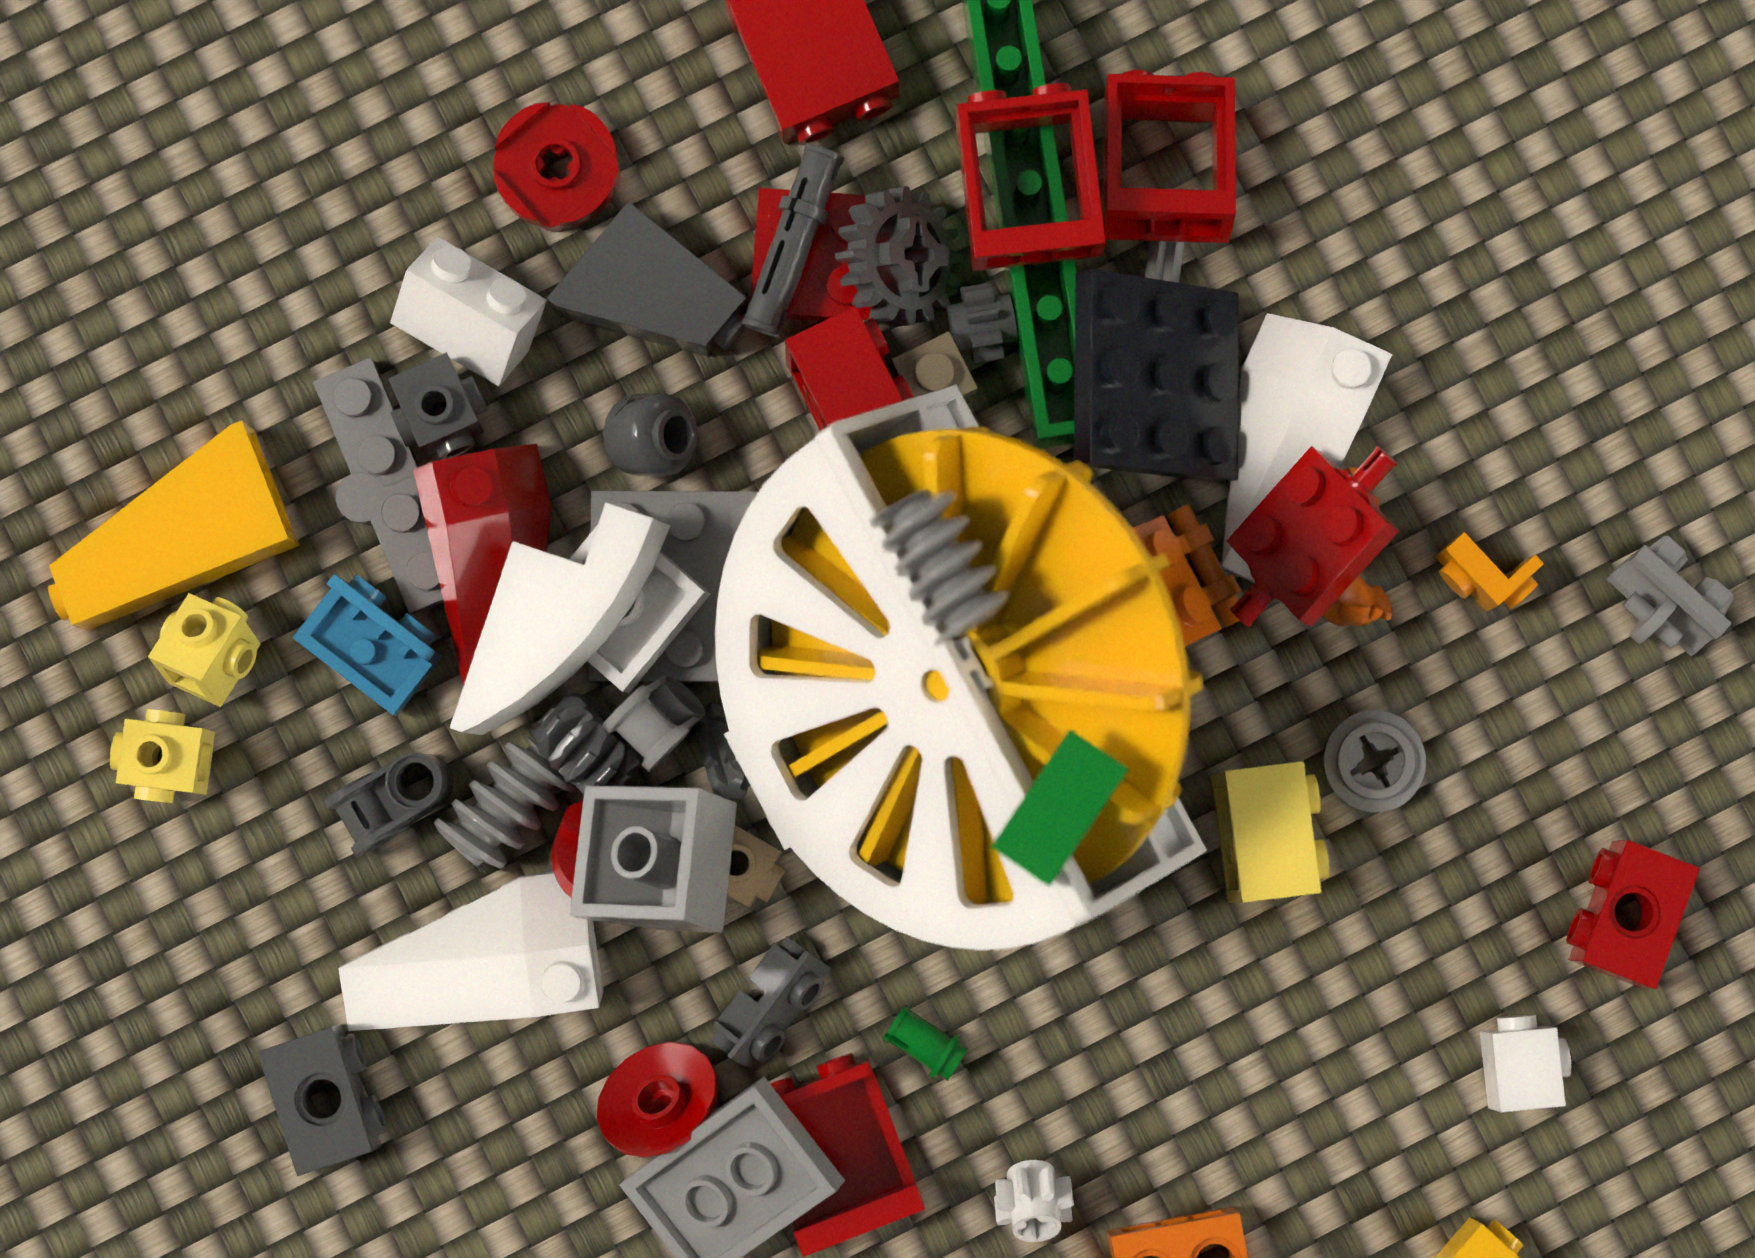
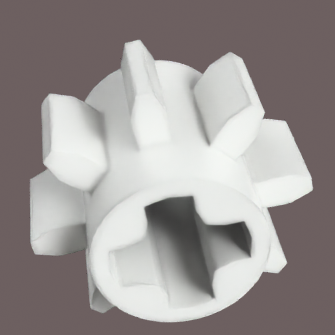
[994,1160,1074,1242]

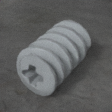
[870,489,1010,646]
[434,734,577,873]

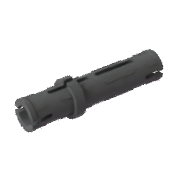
[741,144,844,338]

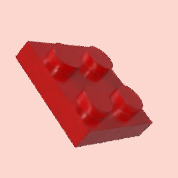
[750,188,871,322]

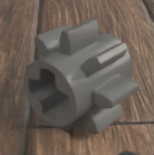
[947,282,1018,364]

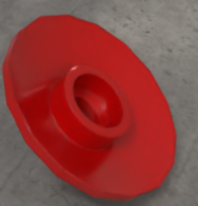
[597,1042,718,1158]

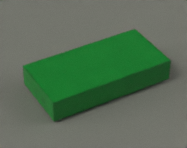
[991,729,1130,887]

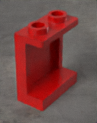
[724,0,899,146]
[770,1052,925,1257]

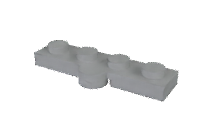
[313,357,444,616]

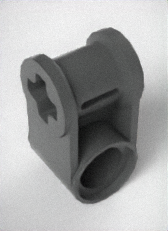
[324,753,454,857]

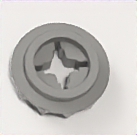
[1322,710,1426,813]

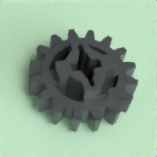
[835,186,963,327]

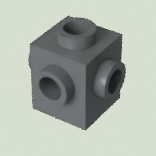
[388,352,488,460]

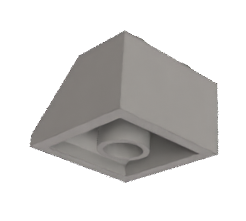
[569,786,737,933]

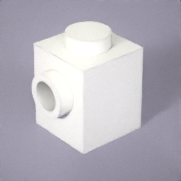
[1480,1014,1571,1112]

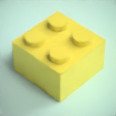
[1211,761,1329,903]

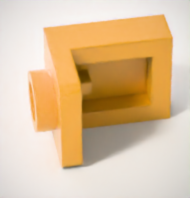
[1434,532,1544,612]

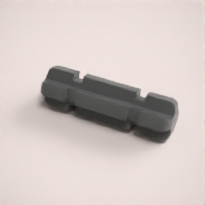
[693,703,748,800]

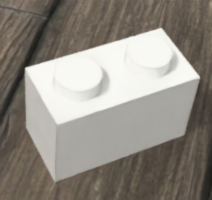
[390,237,547,386]

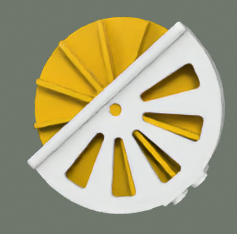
[715,385,1207,950]

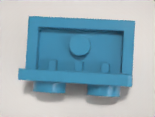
[292,574,444,717]

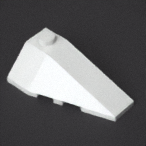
[1221,313,1393,583]
[338,871,604,1031]

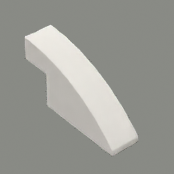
[450,502,670,735]

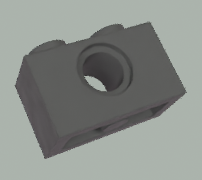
[257,1024,386,1177]

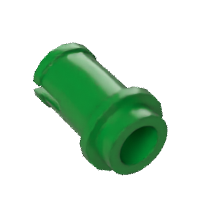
[882,1005,969,1081]

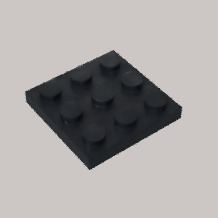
[1074,269,1239,483]

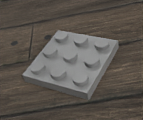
[589,491,758,683]

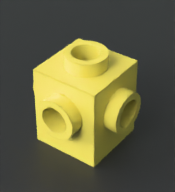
[148,593,261,707]
[110,709,216,804]

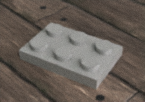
[619,1077,845,1258]

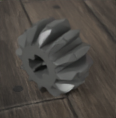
[533,693,644,794]

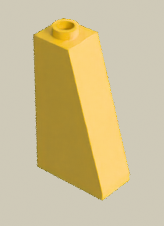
[48,420,300,631]

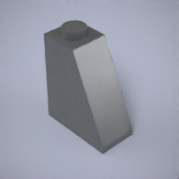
[547,201,748,357]

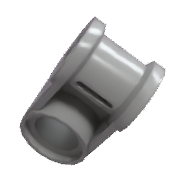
[602,675,706,772]

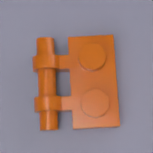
[1132,504,1241,647]

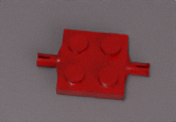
[1226,446,1399,627]

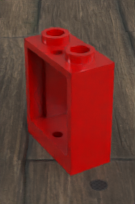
[1102,70,1236,243]
[955,83,1106,271]

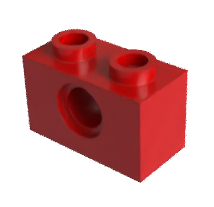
[1566,840,1700,990]

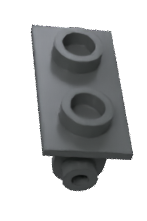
[710,936,831,1072]

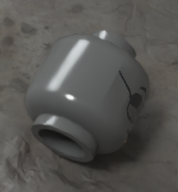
[603,393,698,477]

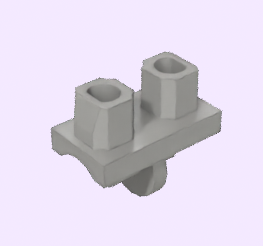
[1606,536,1734,656]

